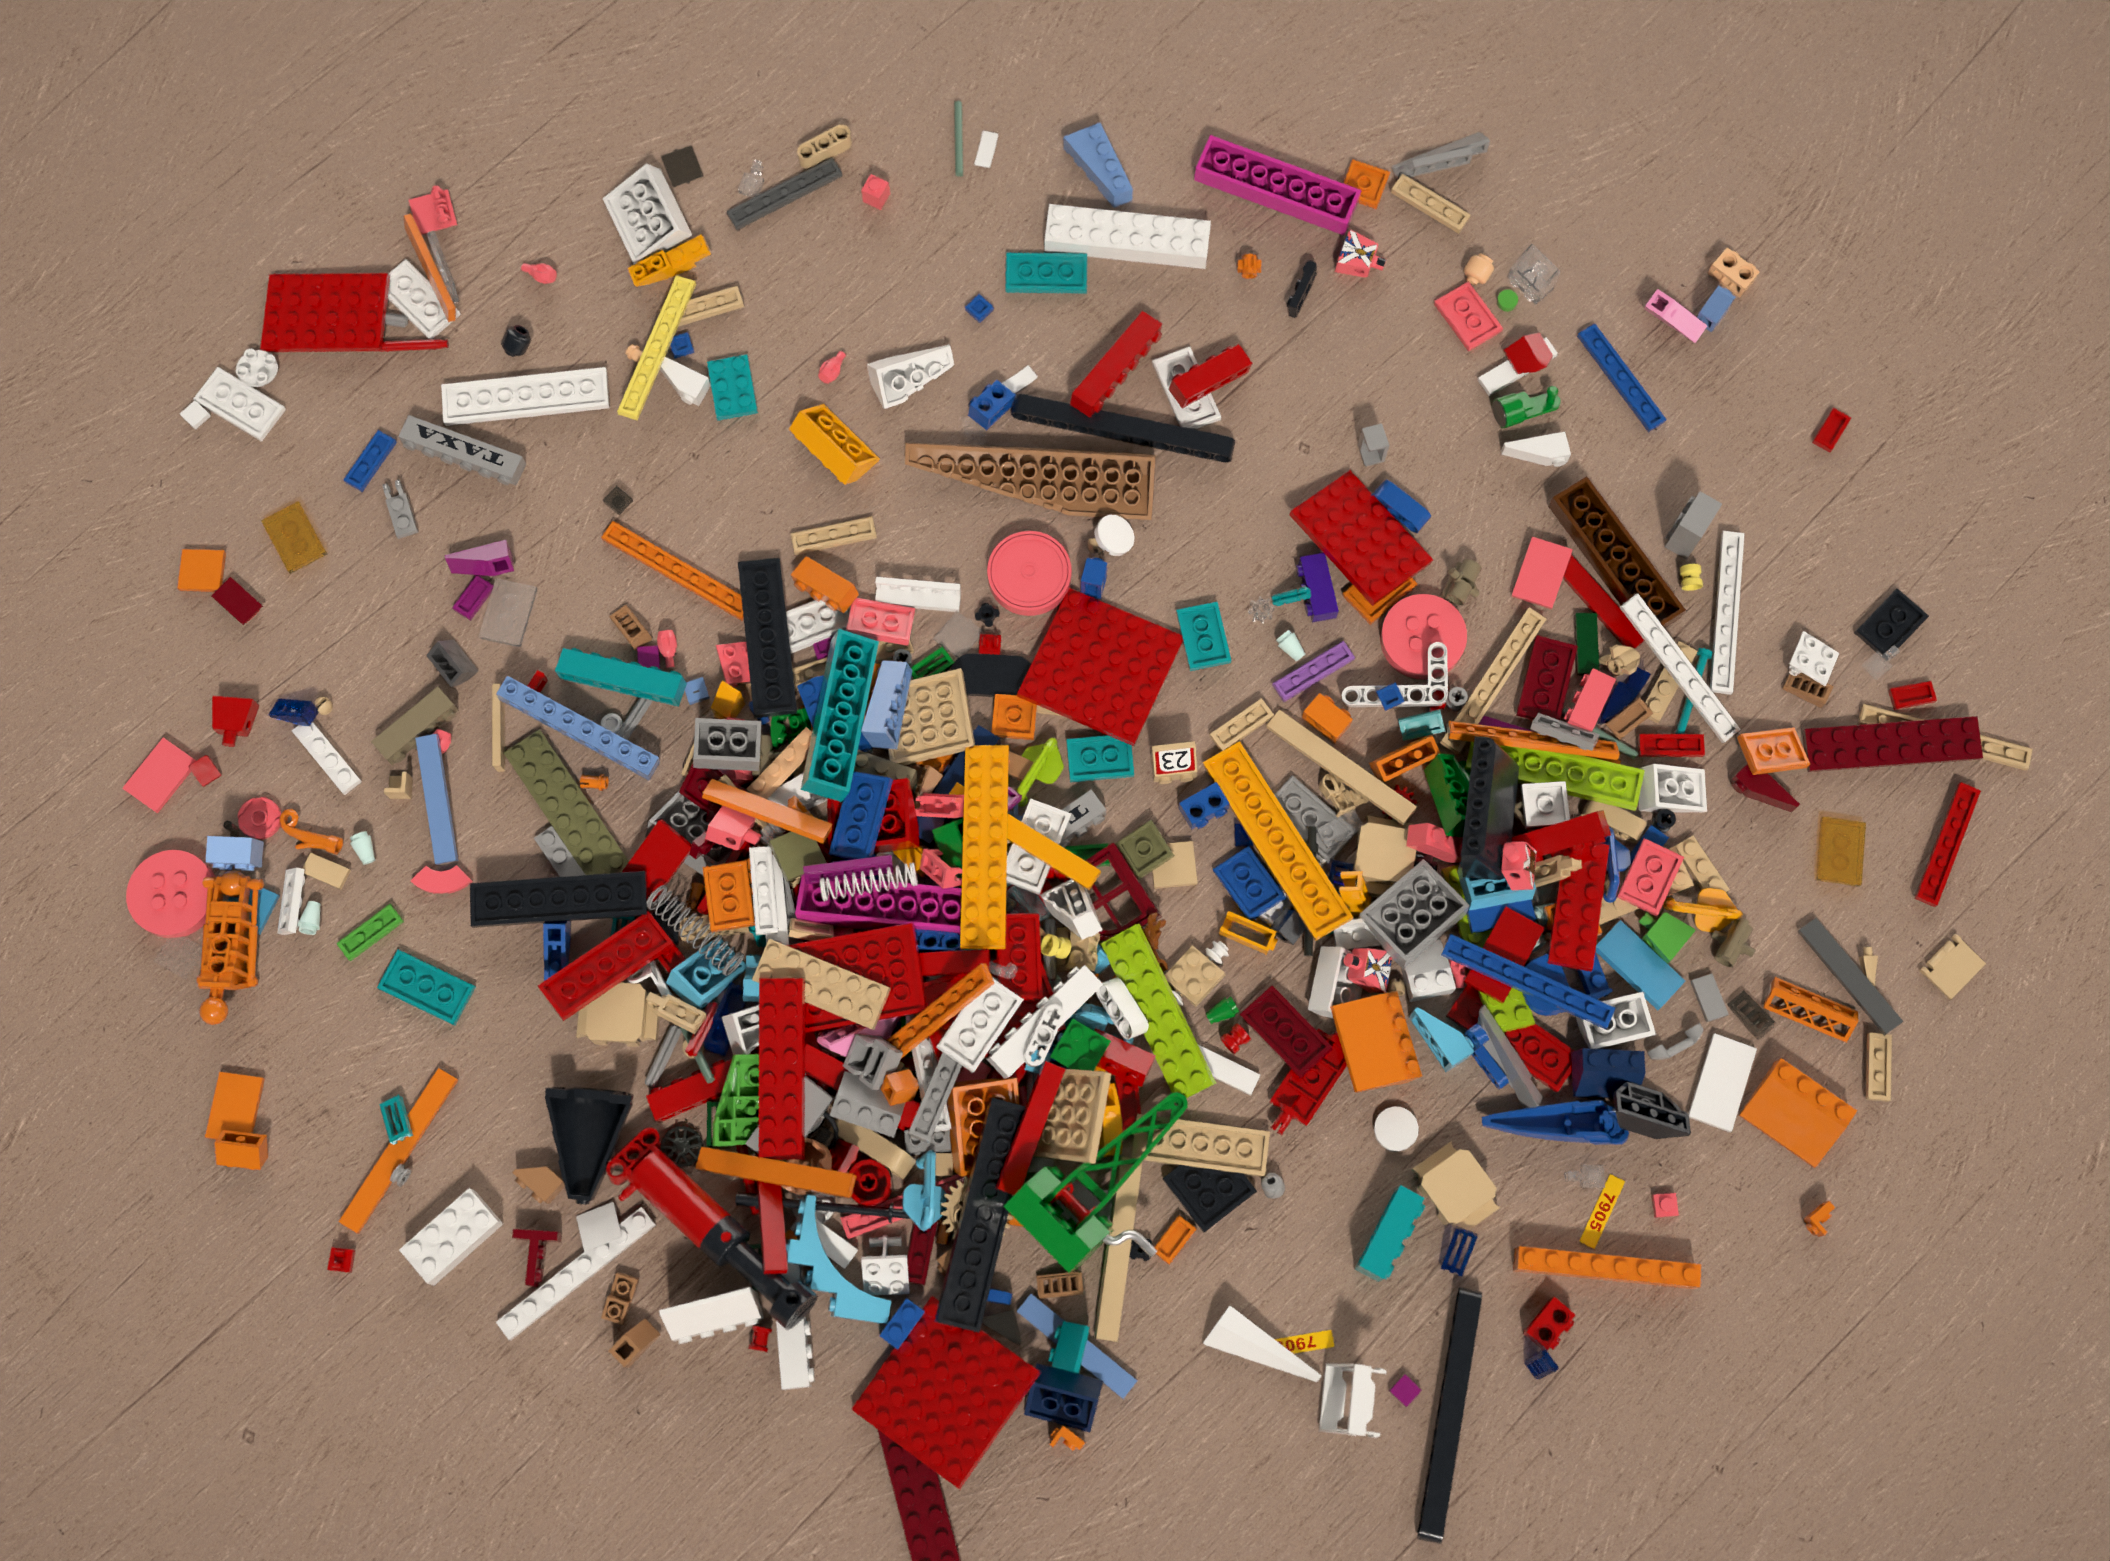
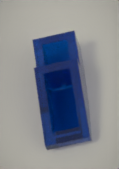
[1598,667,1651,725]
[704,983,747,1056]

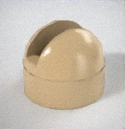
[1088,538,1103,554]
[314,697,333,715]
[1387,978,1405,996]

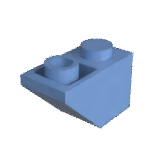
[1697,285,1735,333]

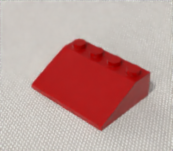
[827,778,919,859]

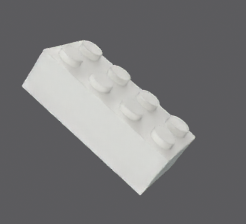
[399,1188,503,1286]

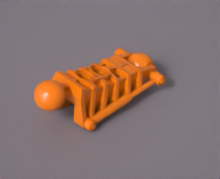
[197,870,264,1025]

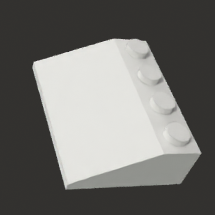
[603,164,692,265]
[659,1287,764,1344]

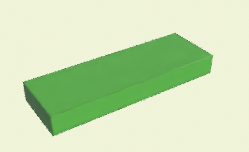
[336,904,404,962]

